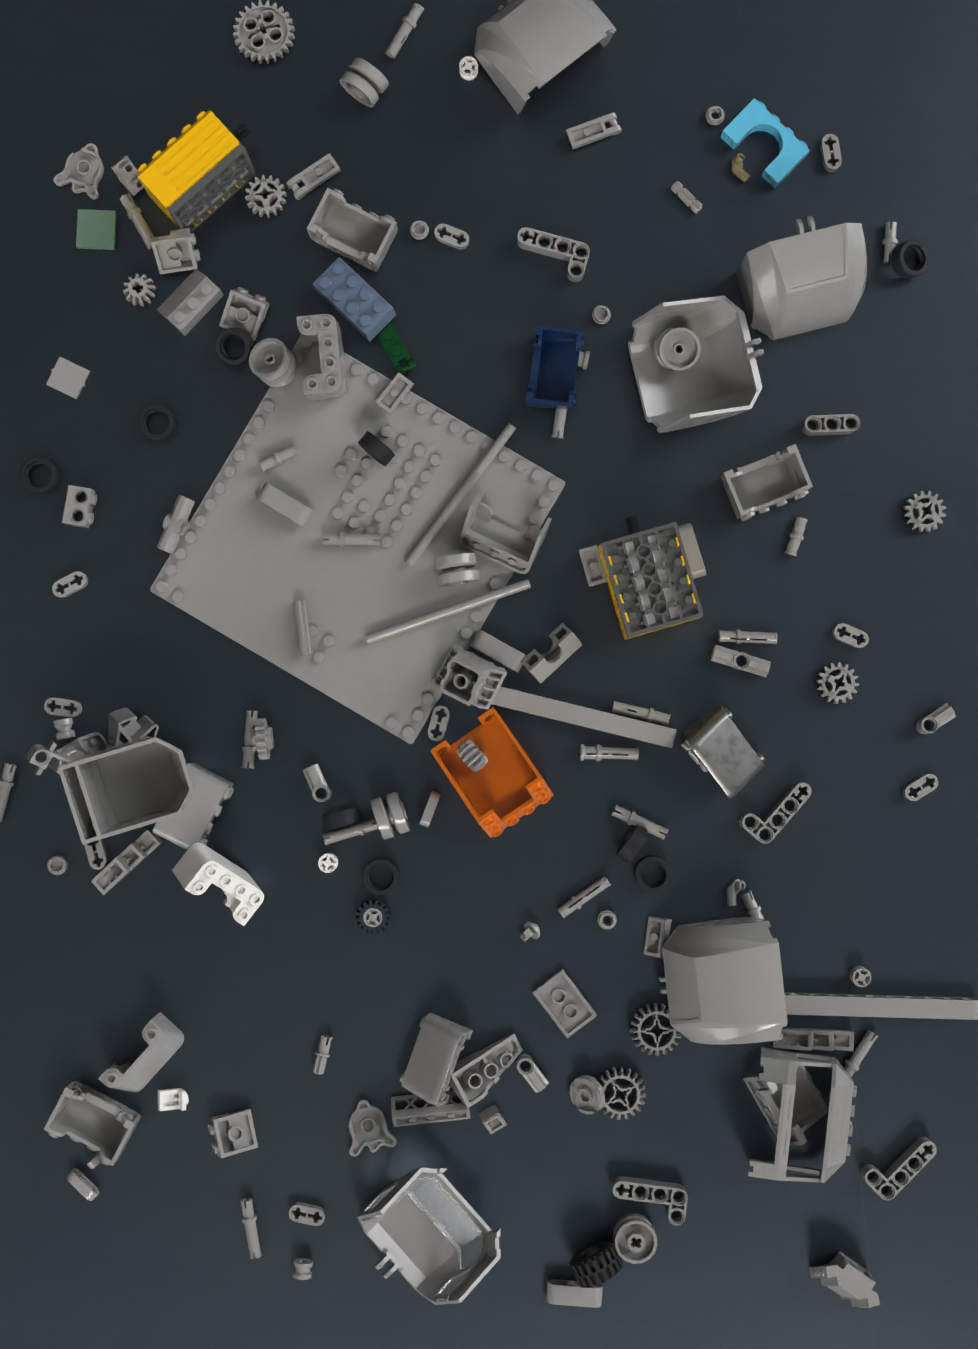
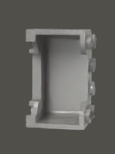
[307,188,398,272]
[296,314,347,401]
[720,444,813,521]
[152,763,234,850]
[44,1081,141,1166]

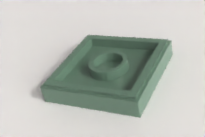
[76,209,117,250]

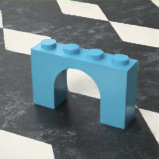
[720,98,810,189]

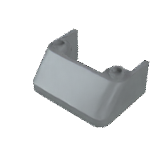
[459,487,552,574]

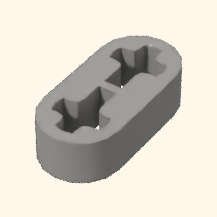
[820,134,842,172]
[434,223,469,250]
[52,571,88,598]
[832,623,869,648]
[44,698,82,717]
[428,705,450,741]
[903,774,938,801]
[420,790,441,827]
[84,839,108,870]
[66,1168,99,1201]
[289,1202,326,1226]

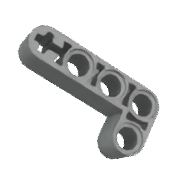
[517,227,590,282]
[739,782,812,844]
[861,1137,937,1201]
[611,1176,688,1226]

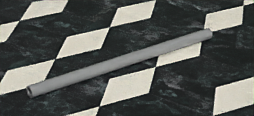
[405,423,516,567]
[365,579,531,644]

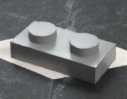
[375,372,414,415]
[578,545,607,587]

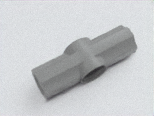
[157,495,195,554]
[710,645,771,678]

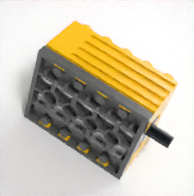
[136,110,256,233]
[598,515,704,640]

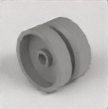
[339,57,389,107]
[653,327,701,371]
[249,338,298,388]
[434,553,479,587]
[371,791,410,840]
[613,1213,657,1264]

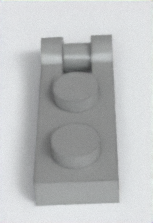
[566,112,622,150]
[286,153,341,200]

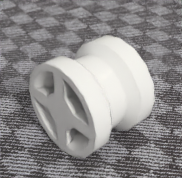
[459,56,478,81]
[318,853,339,873]

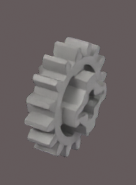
[245,175,287,218]
[903,491,946,533]
[816,662,859,704]
[251,718,274,760]

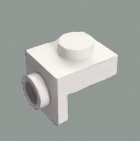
[158,1088,189,1111]

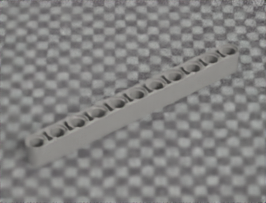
[492,686,677,748]
[784,992,978,1020]

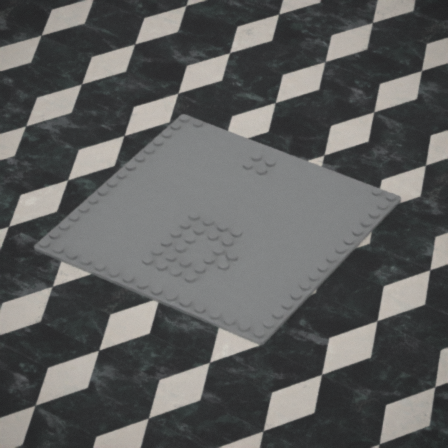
[150,334,565,744]

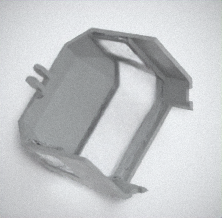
[357,1168,501,1305]

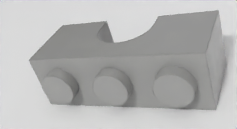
[521,623,583,684]

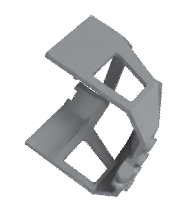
[748,1047,857,1183]

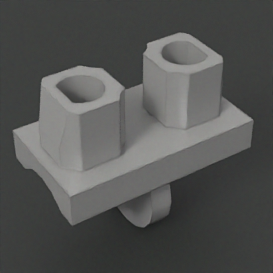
[111,155,144,196]

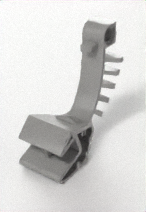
[26,707,159,775]

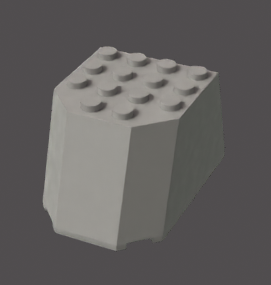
[57,736,194,845]

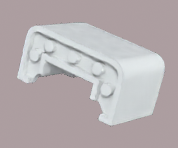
[172,843,264,926]

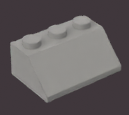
[157,269,224,336]

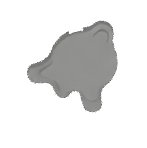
[53,143,104,200]
[349,1099,397,1157]

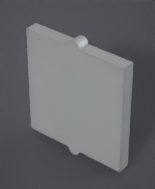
[46,357,90,399]

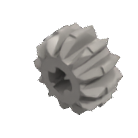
[123,273,156,307]
[456,739,488,772]

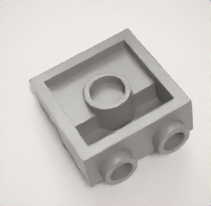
[151,228,201,274]
[219,287,270,341]
[208,1108,258,1158]

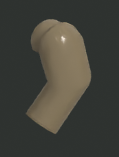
[731,153,751,183]

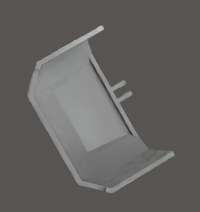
[474,0,617,114]
[736,216,867,340]
[628,295,764,433]
[658,916,788,1045]

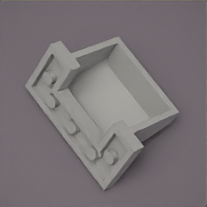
[743,1065,829,1145]

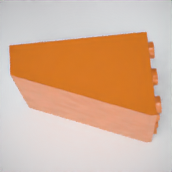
[430,707,554,838]

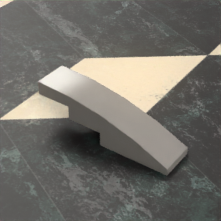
[91,827,163,895]
[773,1028,854,1051]

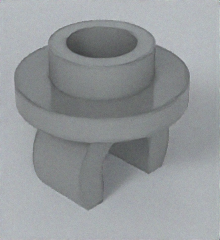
[520,922,540,942]

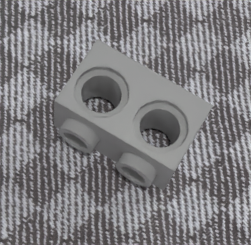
[62,485,97,529]

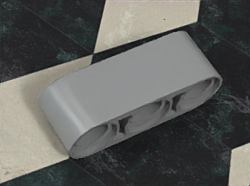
[801,414,860,436]
[256,483,313,527]
[678,523,706,579]
[470,629,527,673]
[546,1279,603,1308]

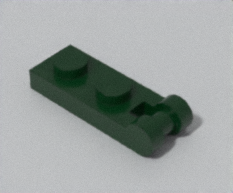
[377,322,417,376]

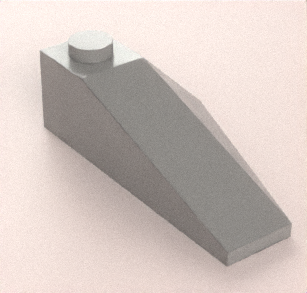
[449,1033,523,1108]

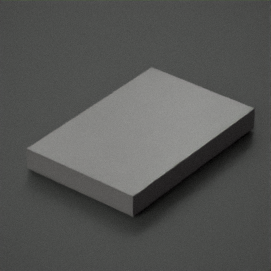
[532,968,597,1038]

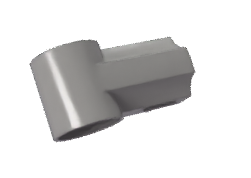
[916,703,956,734]
[302,764,332,802]
[516,1054,549,1093]

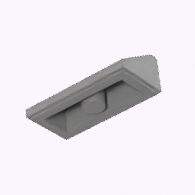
[643,916,672,958]

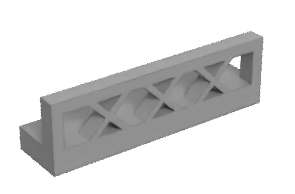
[391,1090,471,1127]

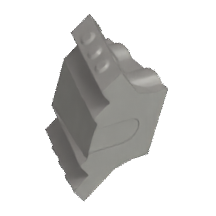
[433,645,507,710]
[809,1251,880,1308]

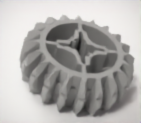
[630,1003,682,1056]
[599,1066,646,1120]

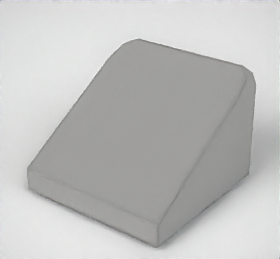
[479,1104,507,1134]

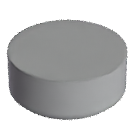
[47,855,68,875]
[86,1151,101,1169]

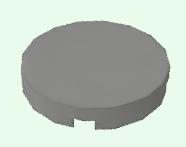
[569,1075,605,1115]

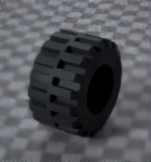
[569,1240,623,1288]

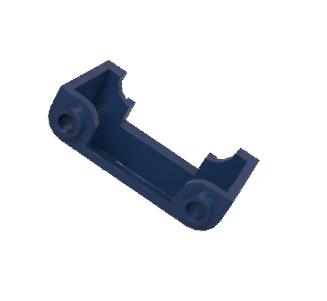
[525,325,585,409]

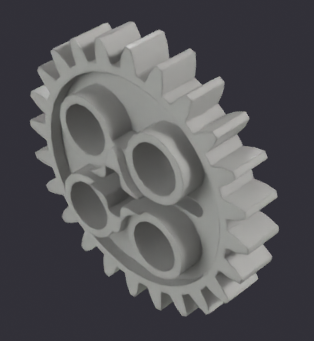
[233,0,295,64]

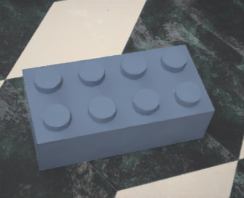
[313,257,396,342]

